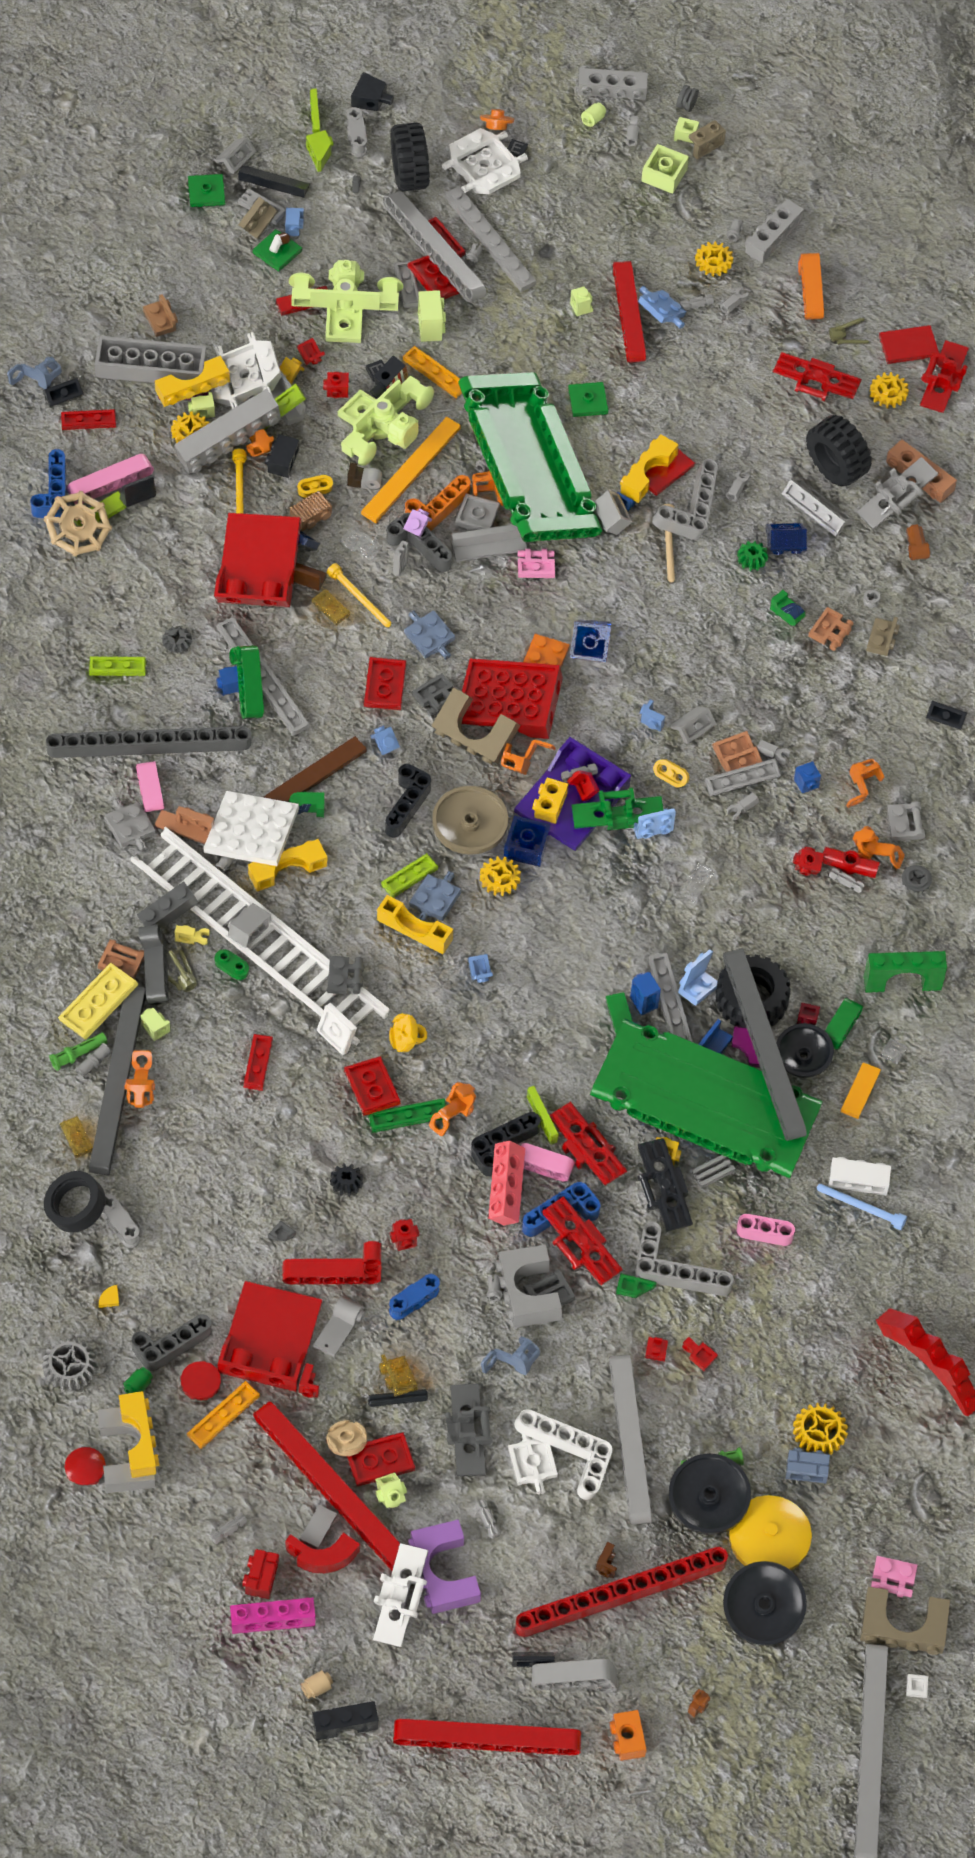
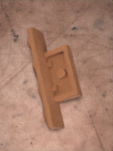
[155,806,214,844]

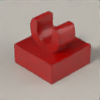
[645,1337,668,1362]

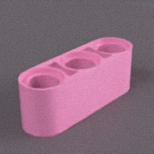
[136,761,164,812]
[521,1143,575,1182]
[737,1214,795,1246]

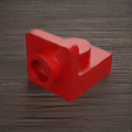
[298,1363,320,1398]

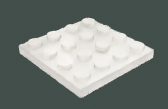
[204,791,299,866]

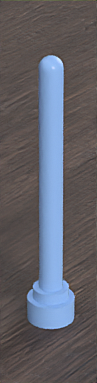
[817,1184,907,1230]

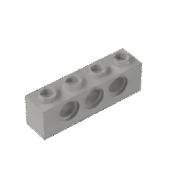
[577,68,648,100]
[745,199,804,263]

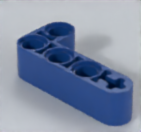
[30,449,66,518]
[522,1182,600,1237]

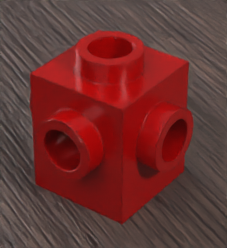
[323,372,349,398]
[793,847,824,876]
[389,1219,420,1251]

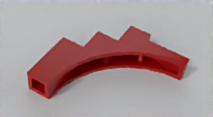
[876,1308,975,1416]

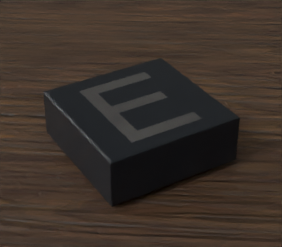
[507,139,528,157]
[366,360,384,382]

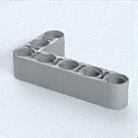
[652,458,718,540]
[636,1222,734,1296]

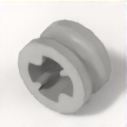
[863,590,880,608]

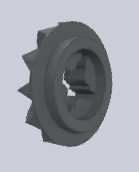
[162,626,192,653]
[901,865,932,893]

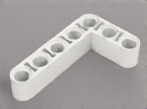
[514,1409,612,1500]

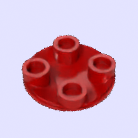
[65,1447,106,1485]

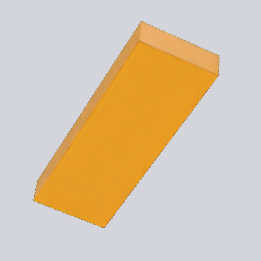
[841,1062,881,1119]

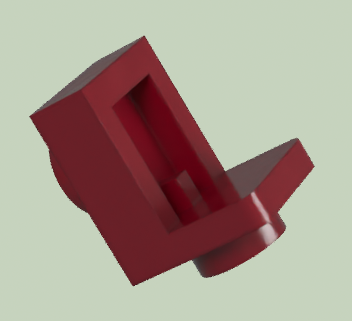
[797,1002,820,1026]

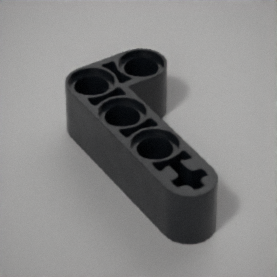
[385,764,431,838]
[471,1112,541,1177]

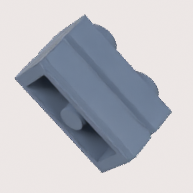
[786,1448,830,1483]

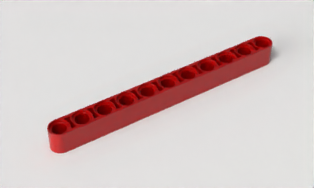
[253,1401,400,1571]
[515,1547,728,1637]

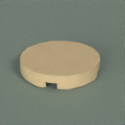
[326,1420,367,1456]

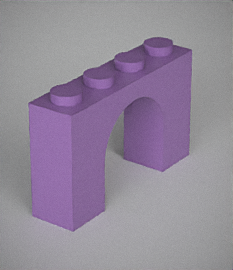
[408,1519,481,1614]

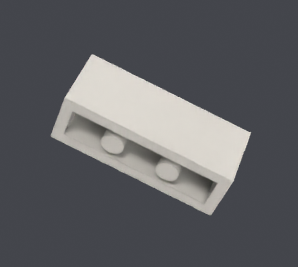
[828,1157,891,1196]

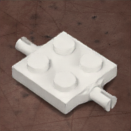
[508,1433,558,1494]

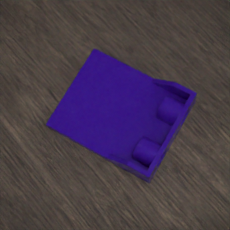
[514,737,631,851]

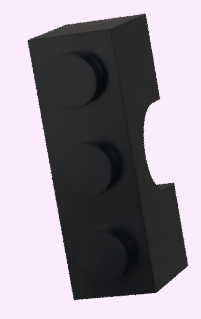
[312,1701,379,1741]

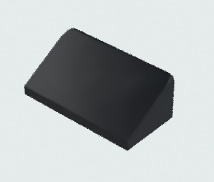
[43,378,84,407]
[119,475,156,507]
[926,700,968,730]
[512,1652,555,1667]

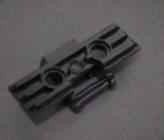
[637,1138,693,1232]

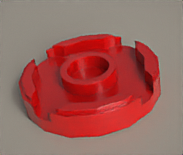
[181,1361,221,1401]

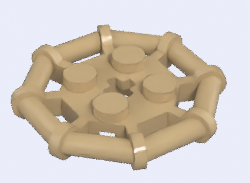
[44,491,112,557]

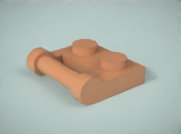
[98,939,144,979]

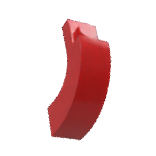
[285,1532,360,1574]

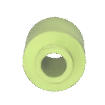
[581,103,606,127]

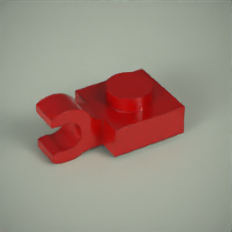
[682,1337,718,1371]

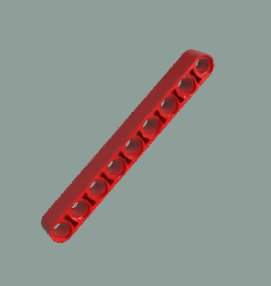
[393,1719,582,1755]

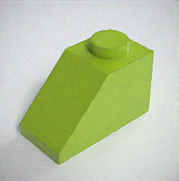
[306,130,334,172]

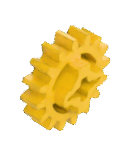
[695,241,733,277]
[870,372,909,408]
[171,411,209,443]
[479,856,521,896]

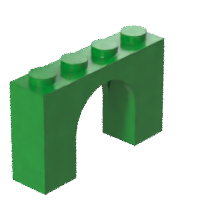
[863,951,947,993]

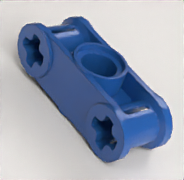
[389,1274,440,1320]

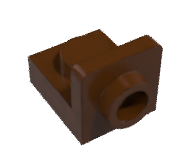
[595,1542,617,1578]

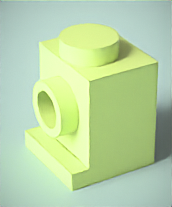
[674,117,699,143]
[570,286,593,316]
[188,392,215,418]
[140,1008,170,1041]

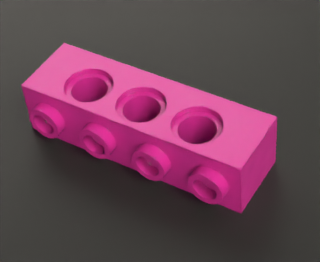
[230,1597,315,1634]

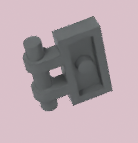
[412,673,453,716]
[327,956,364,994]

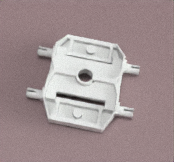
[441,128,528,194]
[211,332,282,409]

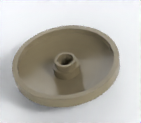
[432,786,508,855]

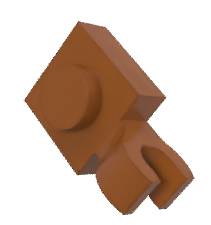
[688,1689,710,1717]

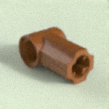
[906,524,930,560]

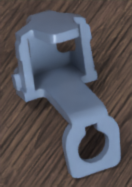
[7,357,62,389]
[481,1336,540,1375]

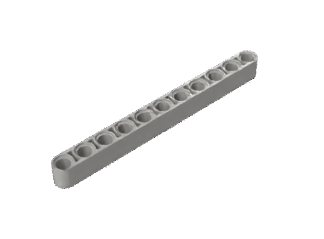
[854,1644,888,1858]

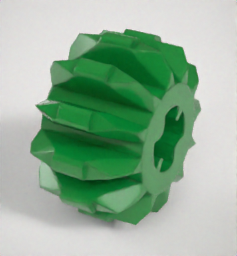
[737,541,768,572]

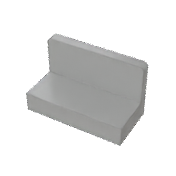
[215,137,256,173]
[670,706,716,743]

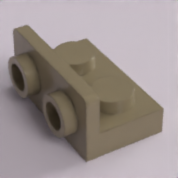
[689,120,726,159]
[238,197,278,239]
[866,617,900,656]

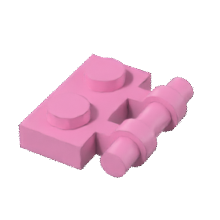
[518,549,555,578]
[871,1556,917,1598]

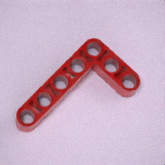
[282,1241,381,1285]

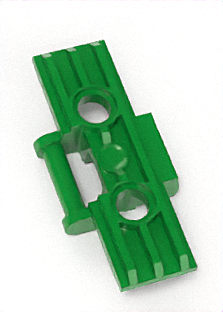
[571,788,664,830]

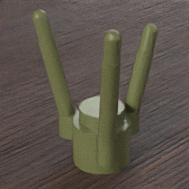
[829,318,869,345]
[168,950,197,992]

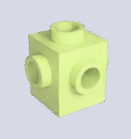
[375,1472,407,1508]

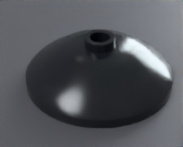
[776,1023,834,1078]

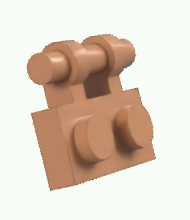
[808,607,854,651]

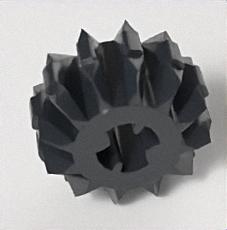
[330,1163,363,1197]

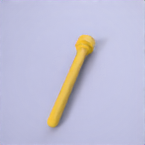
[232,449,247,514]
[326,563,391,627]

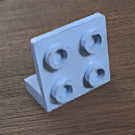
[633,808,676,839]
[678,949,718,1006]

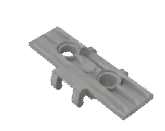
[857,457,939,530]

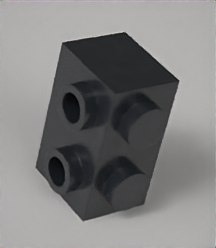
[265,434,299,478]

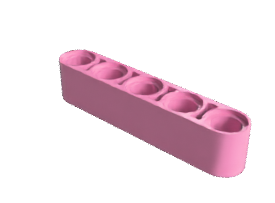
[66,454,154,505]

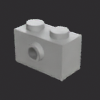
[594,490,632,535]
[228,903,271,948]

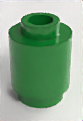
[123,1367,153,1394]

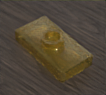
[312,589,350,625]
[59,1116,93,1158]

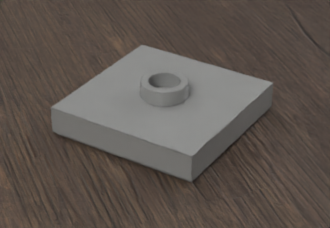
[455,494,500,531]

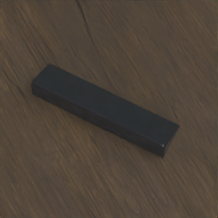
[238,165,310,198]

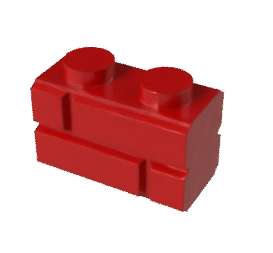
[242,1549,279,1599]

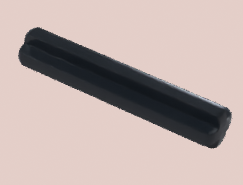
[368,1389,428,1407]

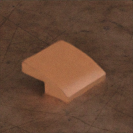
[712,731,762,772]

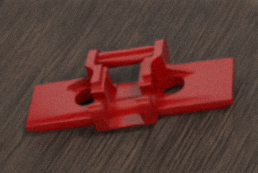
[920,340,969,413]
[773,352,862,401]
[549,1101,627,1186]
[542,1196,623,1286]

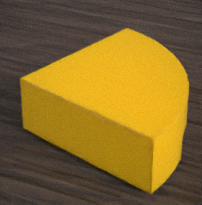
[99,1285,119,1308]

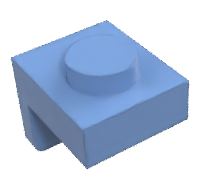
[640,699,665,732]
[370,725,400,755]
[468,954,493,983]

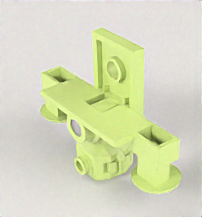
[289,260,403,343]
[337,376,434,466]

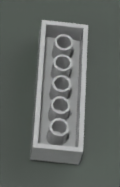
[95,336,207,383]
[175,389,281,474]

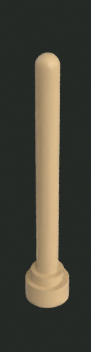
[662,504,675,583]

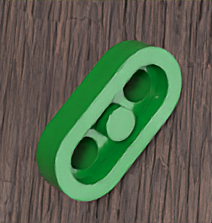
[214,949,249,980]

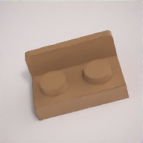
[143,294,178,337]

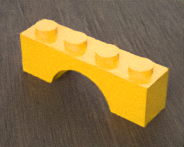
[155,356,230,407]
[620,434,679,503]
[248,839,327,892]
[377,895,453,954]
[119,1391,159,1478]

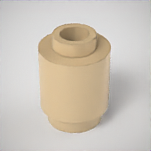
[300,1670,333,1699]

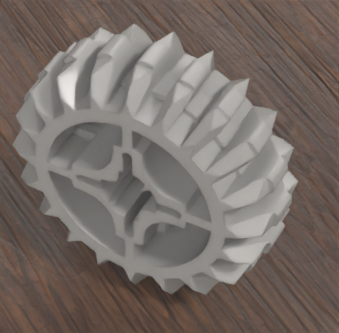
[42,1337,97,1392]

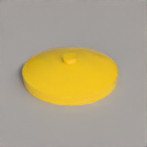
[729,1495,812,1570]

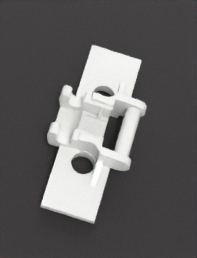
[373,1543,428,1647]

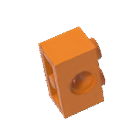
[609,1710,646,1761]

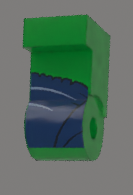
[770,590,806,626]
[290,792,325,818]

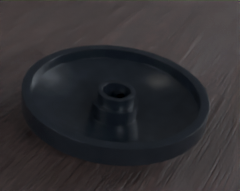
[669,1453,751,1535]
[723,1561,807,1646]

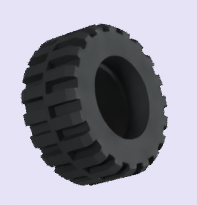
[390,122,430,192]
[806,415,872,486]
[715,955,791,1028]

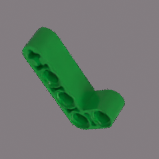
[229,645,264,719]

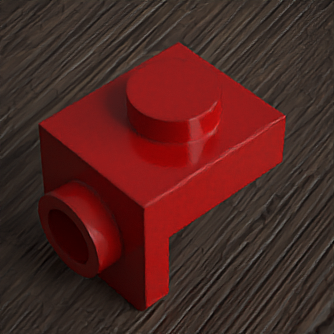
[296,338,325,366]
[567,770,600,802]

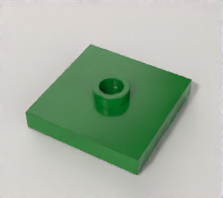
[188,174,225,207]
[252,229,302,272]
[568,382,608,417]

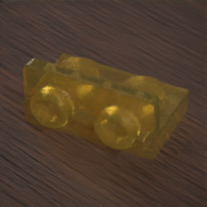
[379,1354,418,1396]

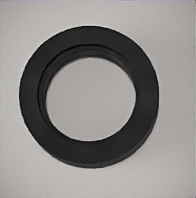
[44,1171,106,1233]

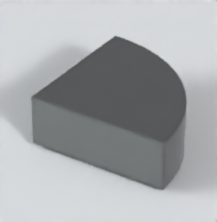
[352,175,361,193]
[268,1221,296,1241]

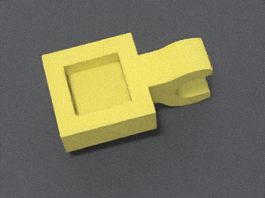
[175,925,210,945]

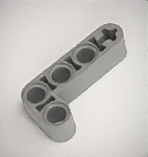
[532,1659,617,1693]

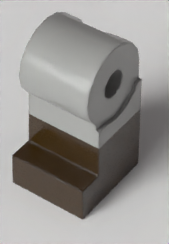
[347,462,383,489]

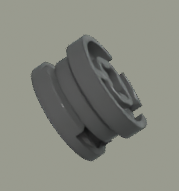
[676,85,699,112]

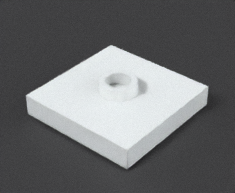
[317,1003,357,1055]

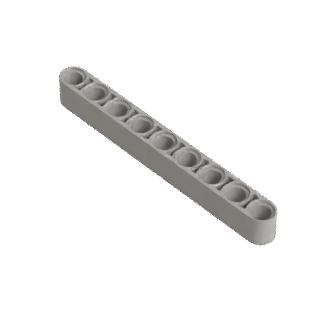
[383,191,486,302]
[609,1355,651,1525]

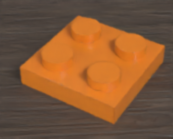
[523,634,570,668]

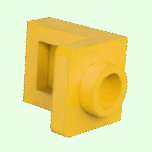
[279,357,305,384]
[656,1137,682,1166]

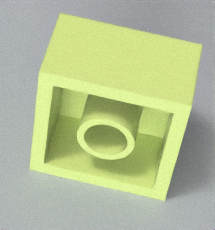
[642,144,689,194]
[418,291,446,342]

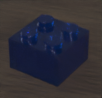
[504,815,551,867]

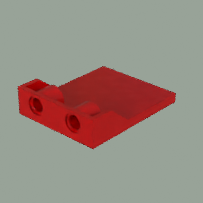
[214,513,301,607]
[462,658,563,739]
[218,1281,322,1392]

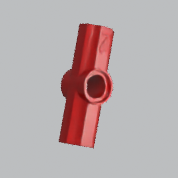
[822,846,880,878]

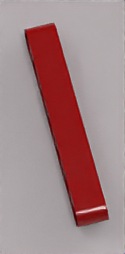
[613,261,646,363]

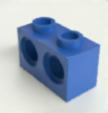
[630,972,661,1016]

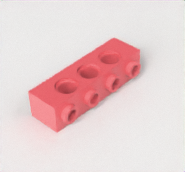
[488,1141,525,1226]

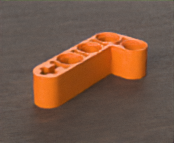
[798,253,824,320]
[405,475,471,531]

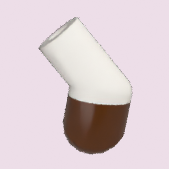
[269,233,290,253]

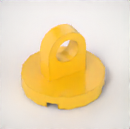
[389,1013,427,1053]

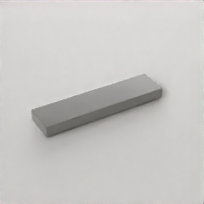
[704,758,781,797]

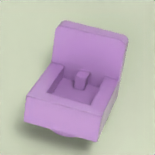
[403,508,432,537]

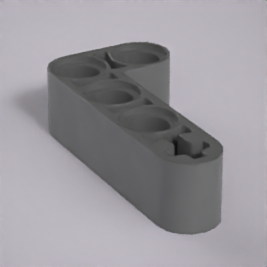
[386,513,452,572]
[138,924,169,1004]
[131,1314,212,1371]

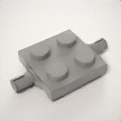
[104,798,156,852]

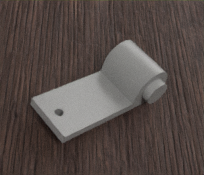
[313,1296,366,1357]

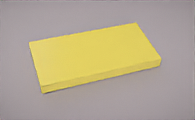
[58,963,139,1040]

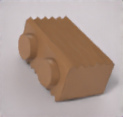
[290,491,332,531]

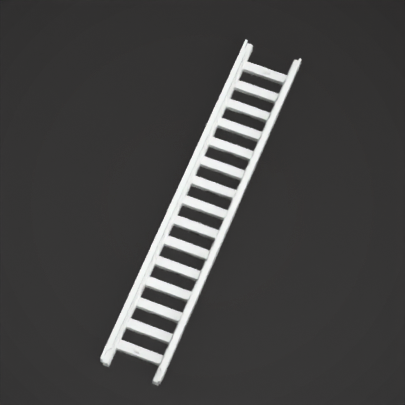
[131,826,389,1046]

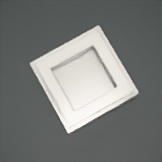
[906,1674,929,1698]

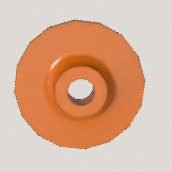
[480,109,514,130]

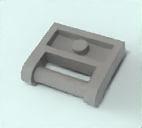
[887,801,925,841]

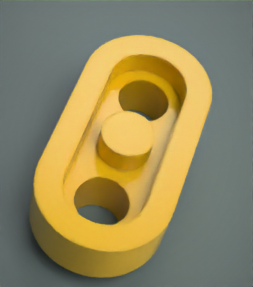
[297,475,333,498]
[653,759,689,787]

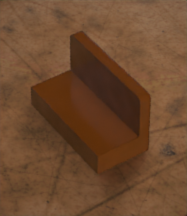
[293,562,326,591]

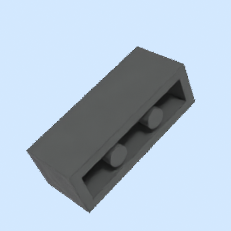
[137,881,198,929]

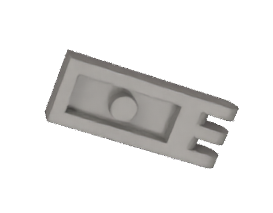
[237,189,286,225]

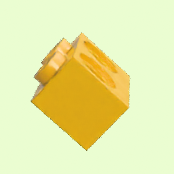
[532,777,568,824]

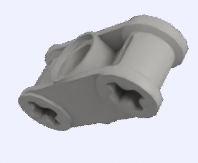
[347,107,367,157]
[101,1194,140,1248]

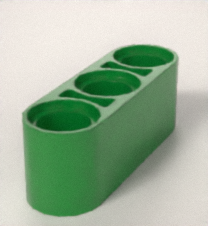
[825,997,863,1050]

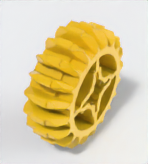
[793,1403,848,1456]

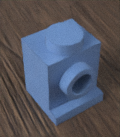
[285,208,304,236]

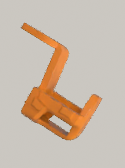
[246,429,274,457]
[472,471,504,506]
[501,740,556,775]
[846,759,885,808]
[853,826,905,869]
[125,1050,155,1108]
[429,1082,476,1136]

